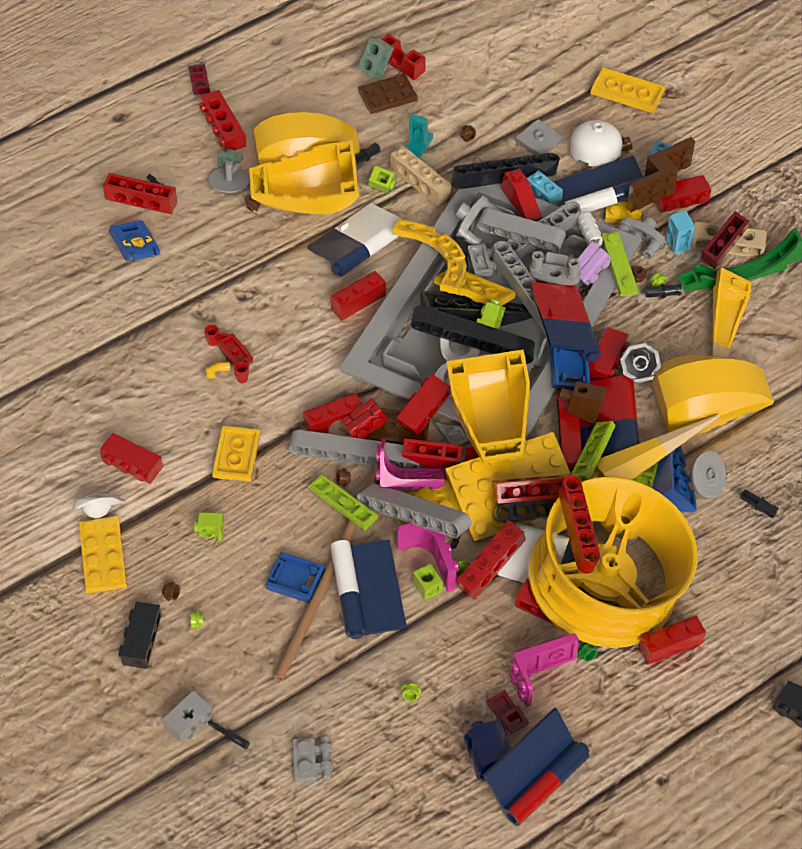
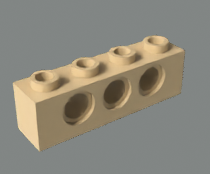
[390,146,451,207]
[691,221,767,258]

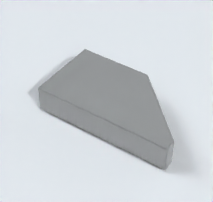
[435,421,470,447]

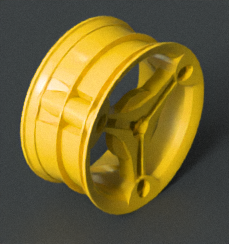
[528,477,698,648]

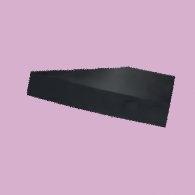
[420,291,533,326]

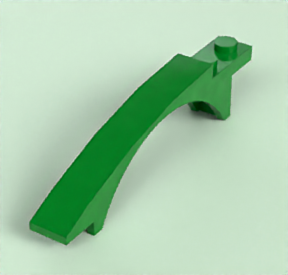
[677,228,802,291]

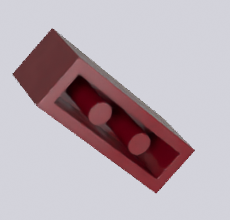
[700,211,750,269]

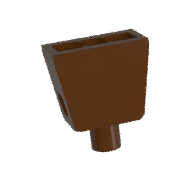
[559,382,607,425]

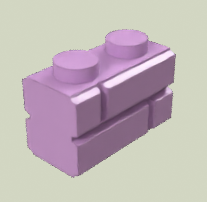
[577,241,611,286]

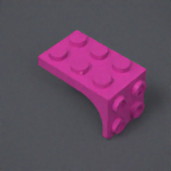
[376,439,444,490]
[397,523,458,592]
[509,633,579,707]

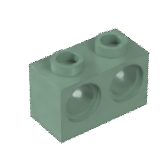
[357,38,394,78]

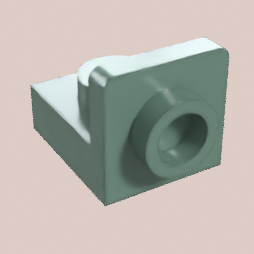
[217,148,243,168]

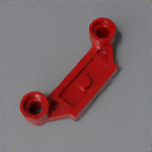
[204,325,253,383]

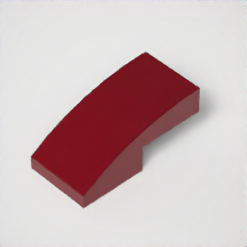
[188,64,210,95]
[486,690,529,734]

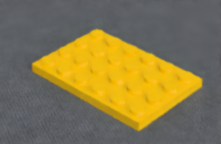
[445,432,571,543]

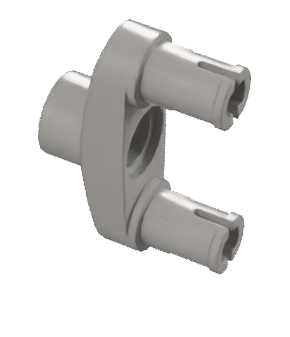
[455,196,501,245]
[618,217,665,259]
[530,251,581,285]

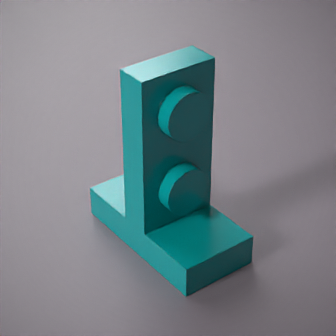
[405,113,434,159]

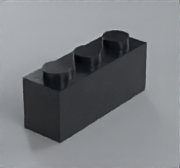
[119,602,162,669]

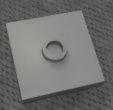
[515,120,564,155]

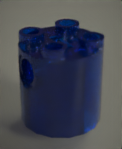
[464,719,512,781]

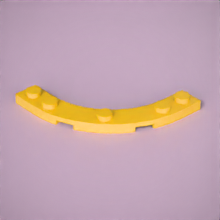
[393,219,466,294]

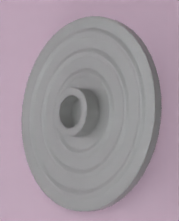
[208,161,250,193]
[690,451,726,498]

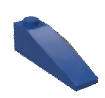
[653,446,697,512]

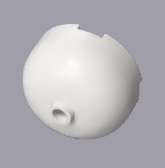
[570,120,622,167]

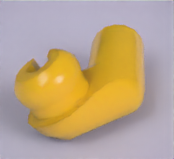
[205,362,230,379]

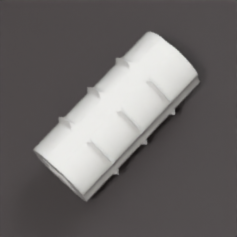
[578,212,603,246]

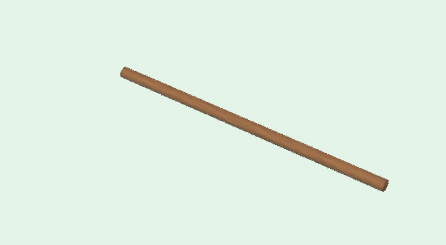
[274,465,379,681]

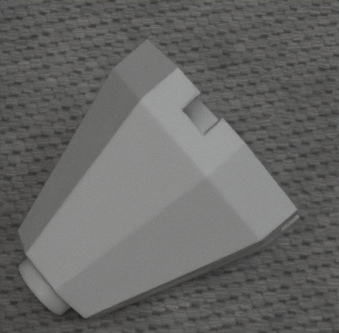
[620,342,661,383]

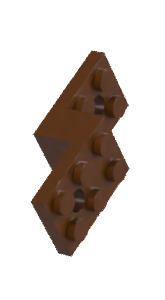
[627,137,695,213]

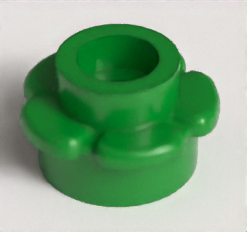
[578,643,597,662]

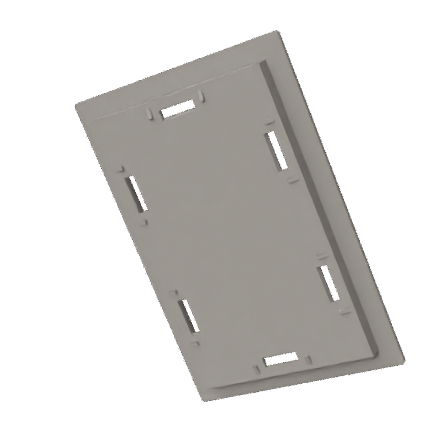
[340,184,642,440]

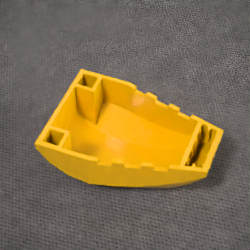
[252,112,360,165]
[249,140,360,215]
[447,350,530,463]
[651,354,774,434]

